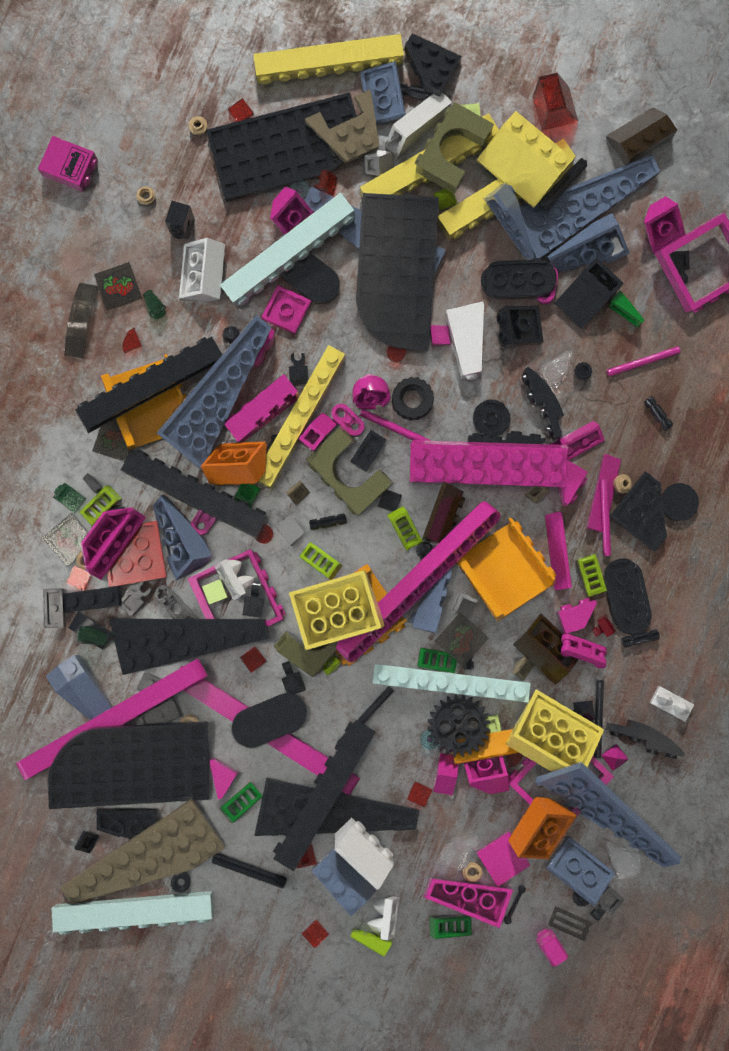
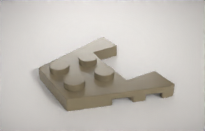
[305,90,380,163]

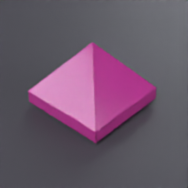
[601,744,629,771]

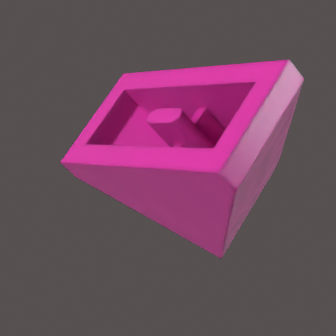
[433,753,458,795]
[209,758,238,799]

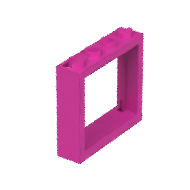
[654,213,729,313]
[187,549,285,627]
[508,756,614,816]

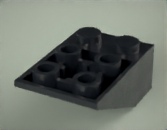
[554,257,624,329]

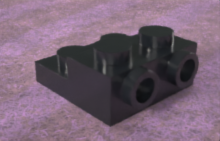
[496,306,544,347]

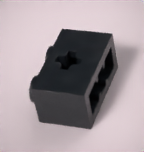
[165,201,195,239]

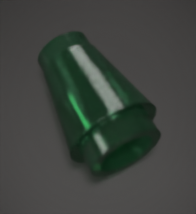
[143,290,167,319]
[77,625,107,645]

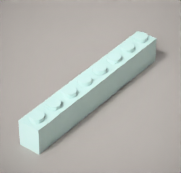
[220,193,356,307]
[373,664,531,702]
[52,891,214,935]

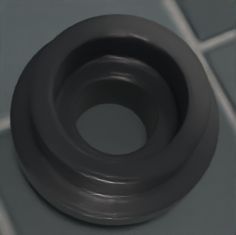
[171,872,191,893]

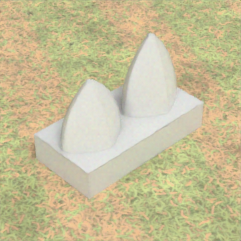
[215,559,254,600]
[650,686,694,722]
[367,896,400,941]

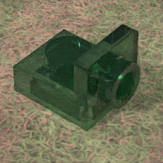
[53,483,87,513]

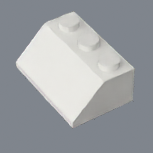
[179,238,225,302]
[335,818,394,890]

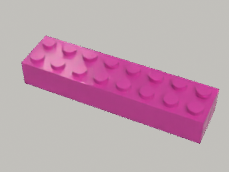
[410,440,568,487]

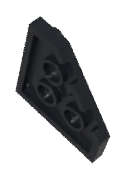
[404,33,462,97]
[610,471,667,552]

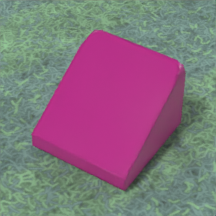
[430,325,451,347]

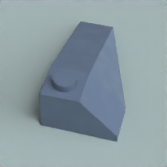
[483,183,534,260]
[548,214,630,272]
[153,495,212,580]
[410,567,453,633]
[46,655,112,720]

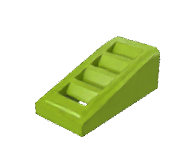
[79,485,122,526]
[387,506,423,551]
[299,542,342,580]
[576,554,607,597]
[350,928,392,957]

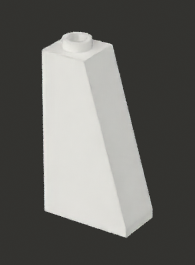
[385,93,452,159]
[445,301,484,381]

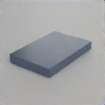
[360,61,406,125]
[546,836,615,906]

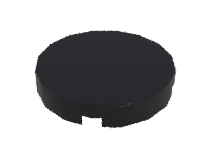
[473,399,510,437]
[662,483,699,521]

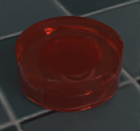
[387,343,406,362]
[255,525,273,544]

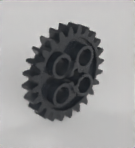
[427,694,491,758]

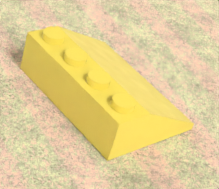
[477,111,574,208]
[289,570,385,650]
[506,690,604,772]

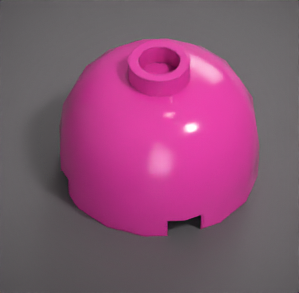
[352,374,391,410]

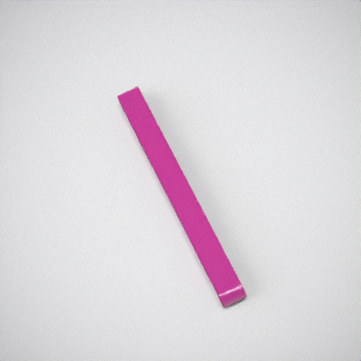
[336,501,501,662]
[15,659,208,781]
[179,665,360,795]

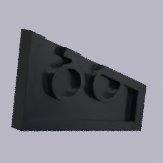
[97,808,157,839]

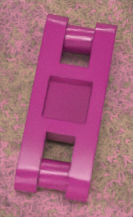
[561,634,607,668]

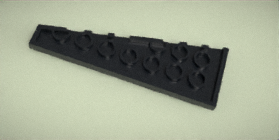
[109,618,270,675]
[254,778,420,836]

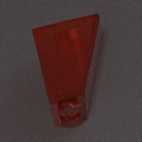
[533,73,578,131]

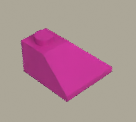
[270,187,314,235]
[644,196,685,253]
[464,756,510,794]

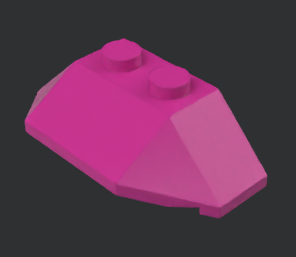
[81,507,146,580]

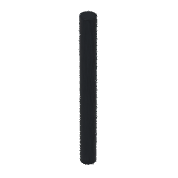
[594,680,604,758]
[336,686,394,743]

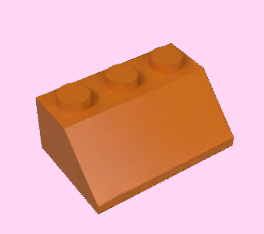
[201,441,267,485]
[508,797,577,859]

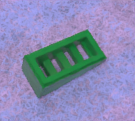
[608,290,644,328]
[417,647,458,673]
[219,782,262,823]
[429,915,472,939]

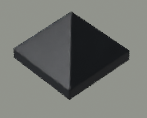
[573,700,595,720]
[74,831,99,853]

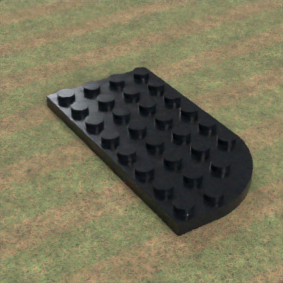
[206,92,357,202]
[356,193,439,351]
[48,721,209,809]

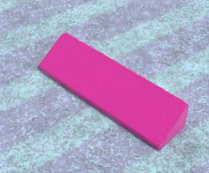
[551,421,605,461]
[586,454,621,533]
[545,511,572,590]

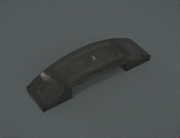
[64,283,99,359]

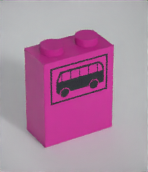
[38,135,98,192]

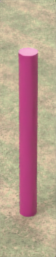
[607,346,681,377]
[359,409,431,441]
[600,479,611,556]

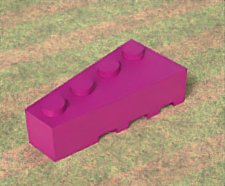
[224,374,299,443]
[423,878,513,928]

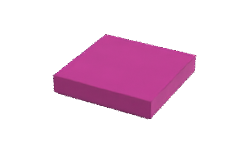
[261,285,312,335]
[476,831,531,887]

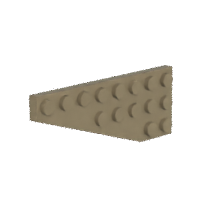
[61,799,225,904]

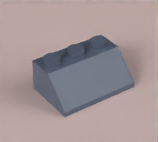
[311,847,377,916]

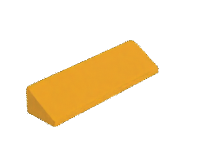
[452,729,519,764]

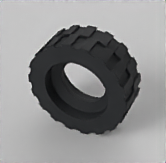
[392,377,434,421]

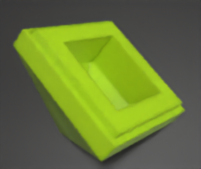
[434,189,458,211]
[322,654,341,676]

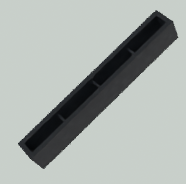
[75,336,222,434]
[120,449,269,540]
[273,719,376,872]

